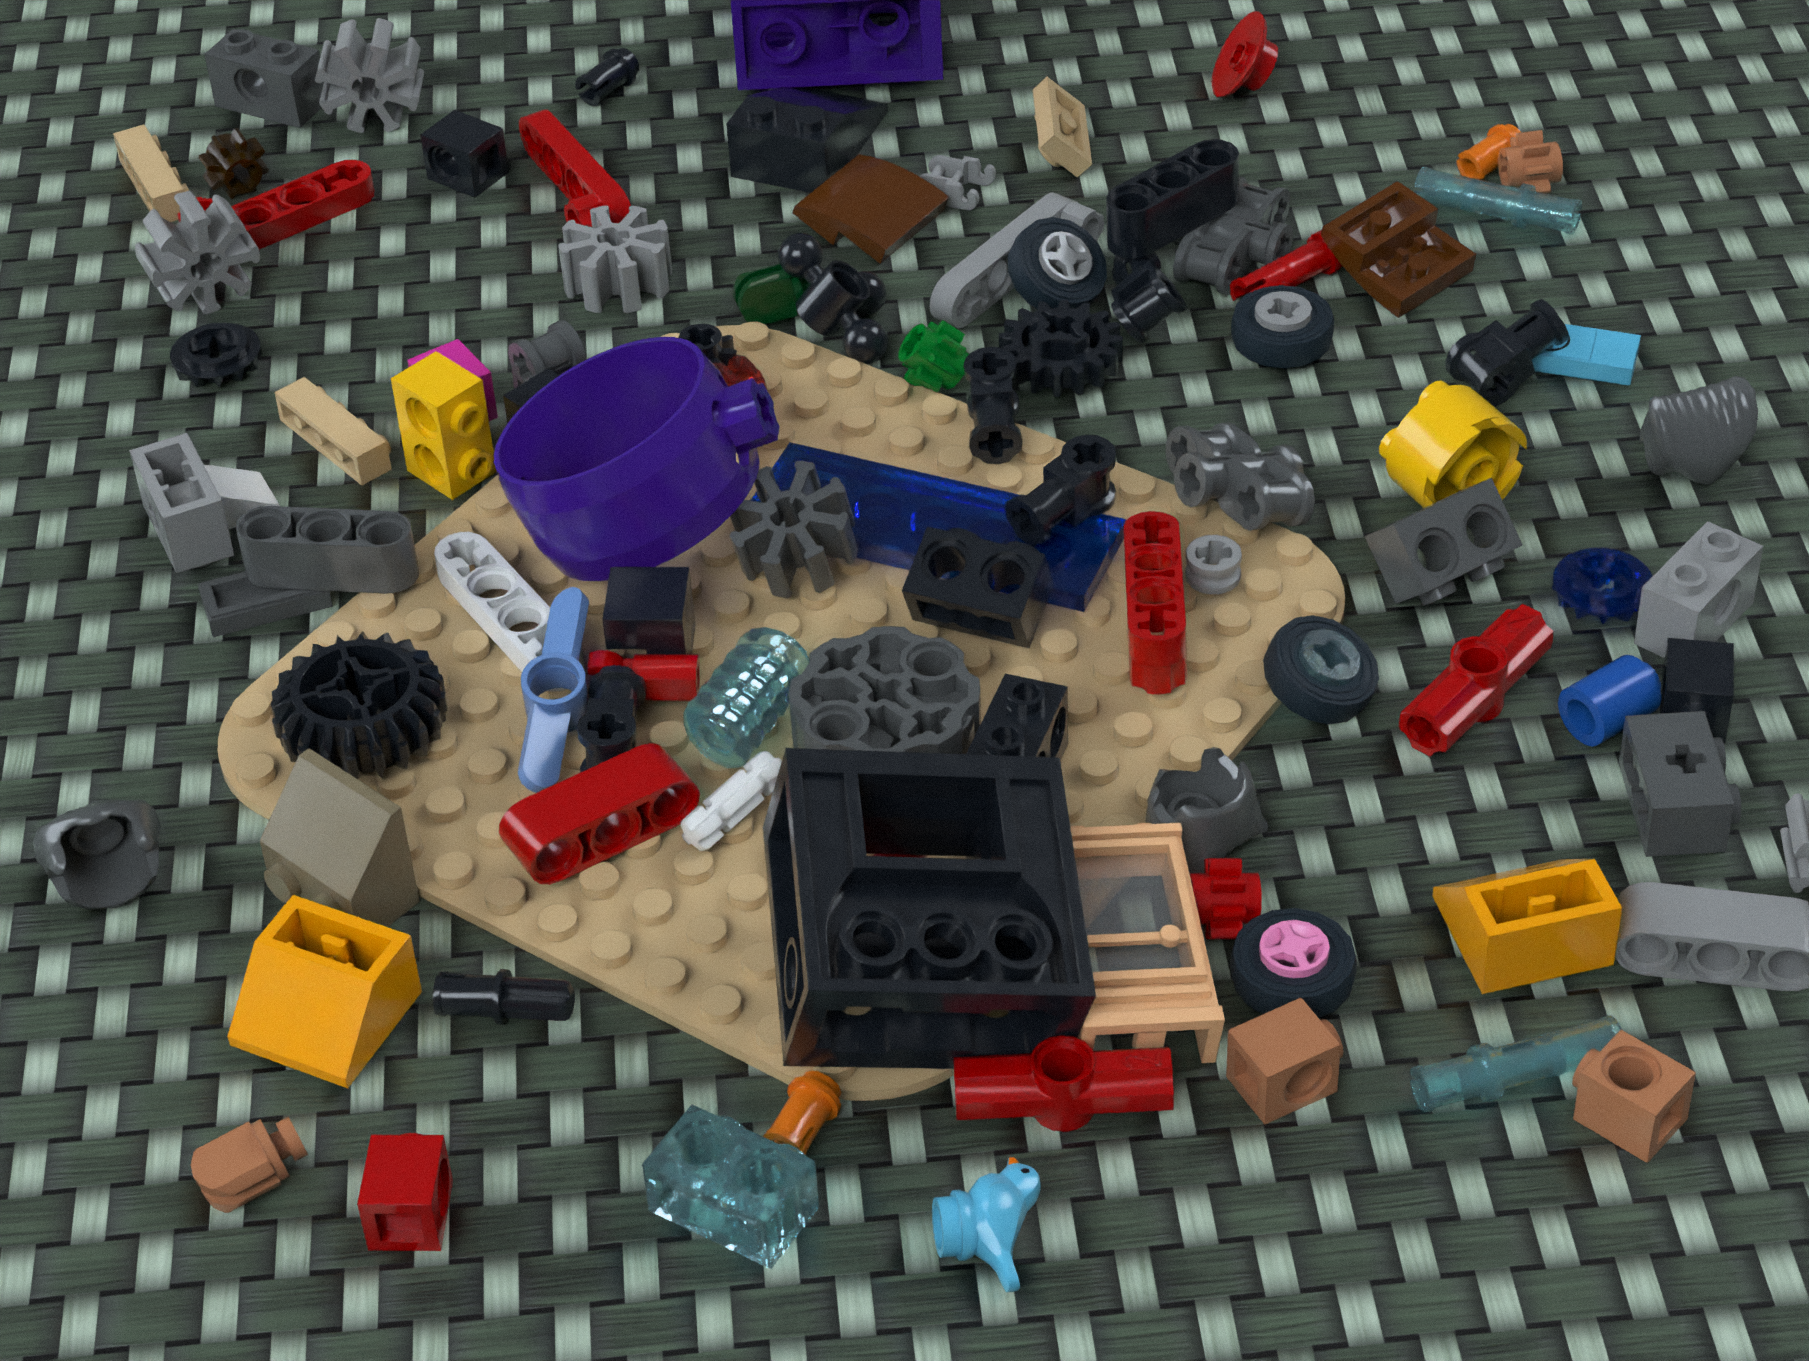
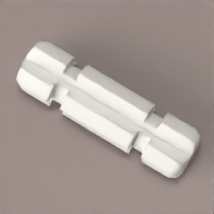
[680,751,782,851]

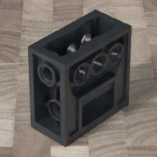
[763,748,1096,1069]

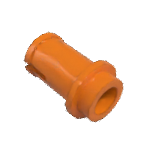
[1456,124,1521,183]
[762,1070,841,1165]

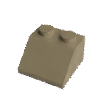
[260,749,420,927]

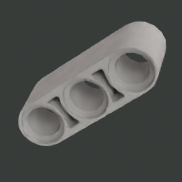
[1615,882,1809,991]

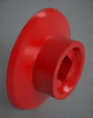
[1211,11,1278,97]

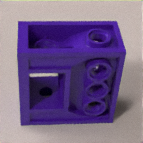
[731,0,944,90]

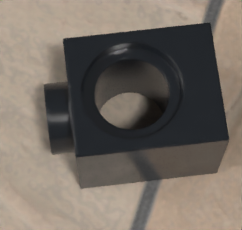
[420,110,509,198]
[1660,638,1734,744]

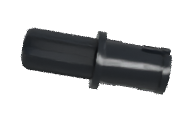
[433,969,575,1025]

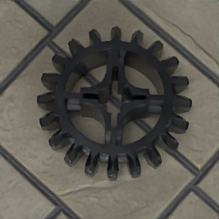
[271,631,448,780]

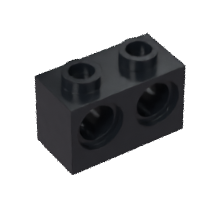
[902,526,1054,648]
[966,673,1068,761]

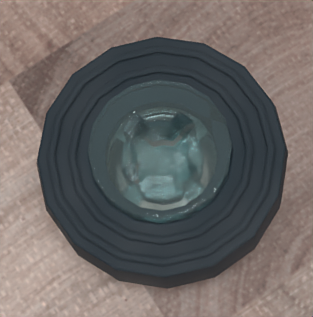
[1263,615,1379,724]

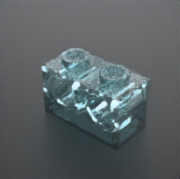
[642,1104,819,1269]

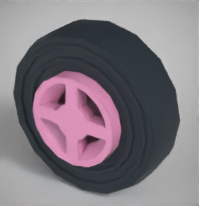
[1230,908,1357,1018]

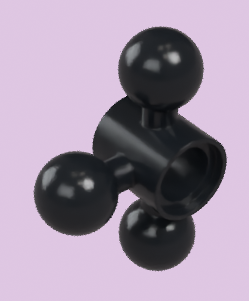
[778,233,888,364]

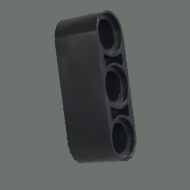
[1106,139,1239,259]

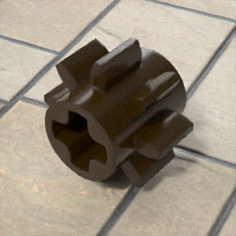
[199,128,269,199]

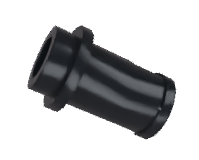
[575,48,639,106]

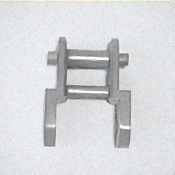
[919,155,997,210]

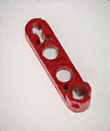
[519,109,631,227]
[177,160,375,250]
[1124,511,1187,695]

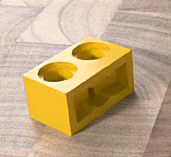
[391,351,497,500]

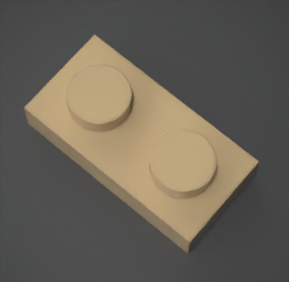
[1033,77,1092,178]

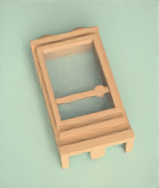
[1070,823,1225,1063]

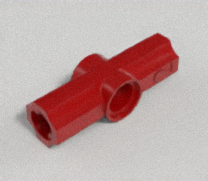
[1399,604,1554,757]
[953,1035,1174,1132]

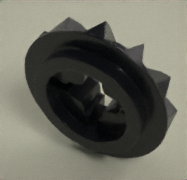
[170,323,262,388]

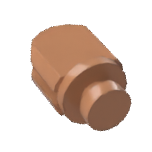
[191,1116,308,1213]

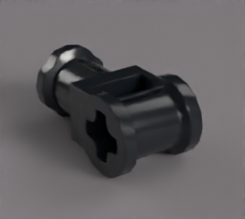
[1111,252,1187,344]
[1445,299,1569,406]
[963,347,1023,464]
[1005,434,1116,546]
[577,665,647,772]

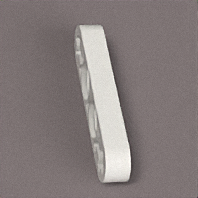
[434,532,585,691]

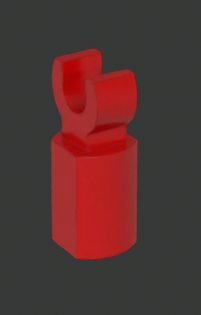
[587,650,700,701]

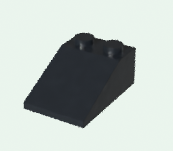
[726,87,888,193]

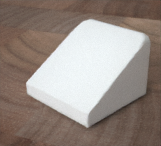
[204,465,280,530]

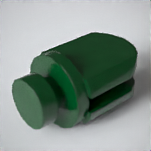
[733,264,810,325]

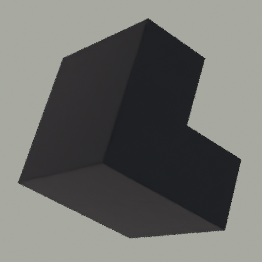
[602,567,696,654]

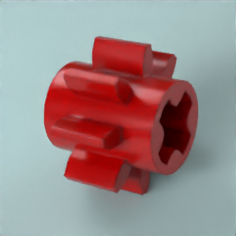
[1189,858,1262,939]

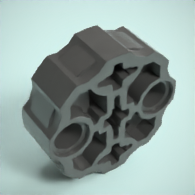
[789,626,981,754]

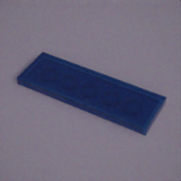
[750,442,1126,612]

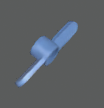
[518,587,589,793]

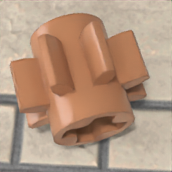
[1498,130,1563,200]

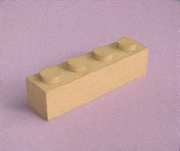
[113,124,189,222]
[275,377,392,485]

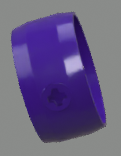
[494,337,780,581]

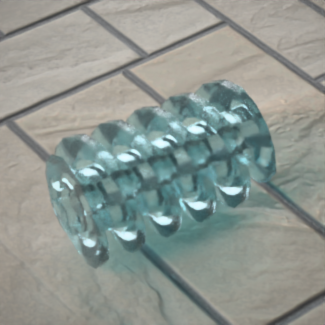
[683,627,809,768]

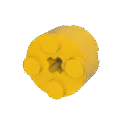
[1379,380,1527,508]

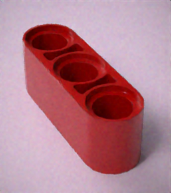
[499,743,700,885]

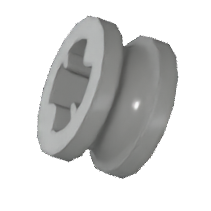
[1185,535,1242,594]

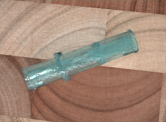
[1415,166,1582,235]
[1410,1015,1622,1112]

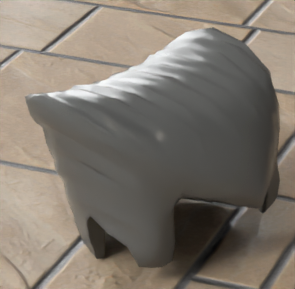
[1639,376,1758,486]
[1145,747,1268,873]
[33,799,161,910]

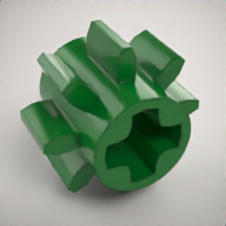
[898,320,969,392]

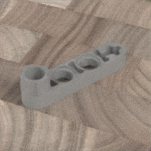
[930,192,1104,328]

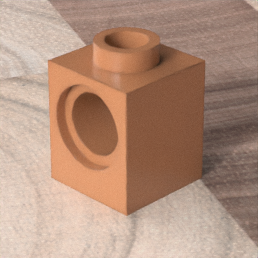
[1226,998,1343,1125]
[1572,1030,1696,1163]

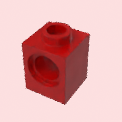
[357,1133,453,1251]

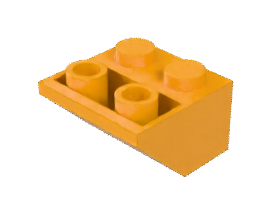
[1432,859,1622,994]
[227,895,422,1089]

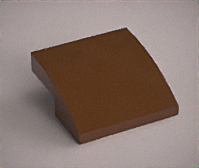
[792,154,949,264]
[1321,181,1476,318]

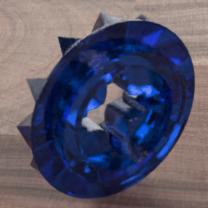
[1552,548,1653,625]

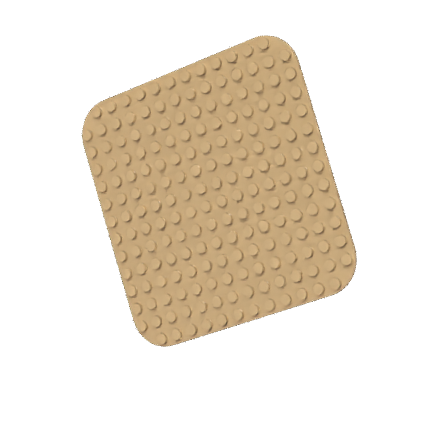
[217,322,1345,1101]

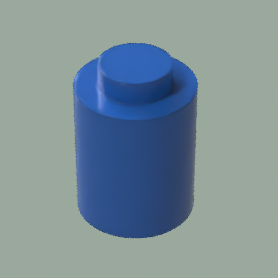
[1558,655,1661,747]

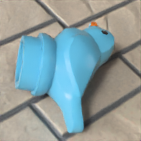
[932,1157,1041,1292]

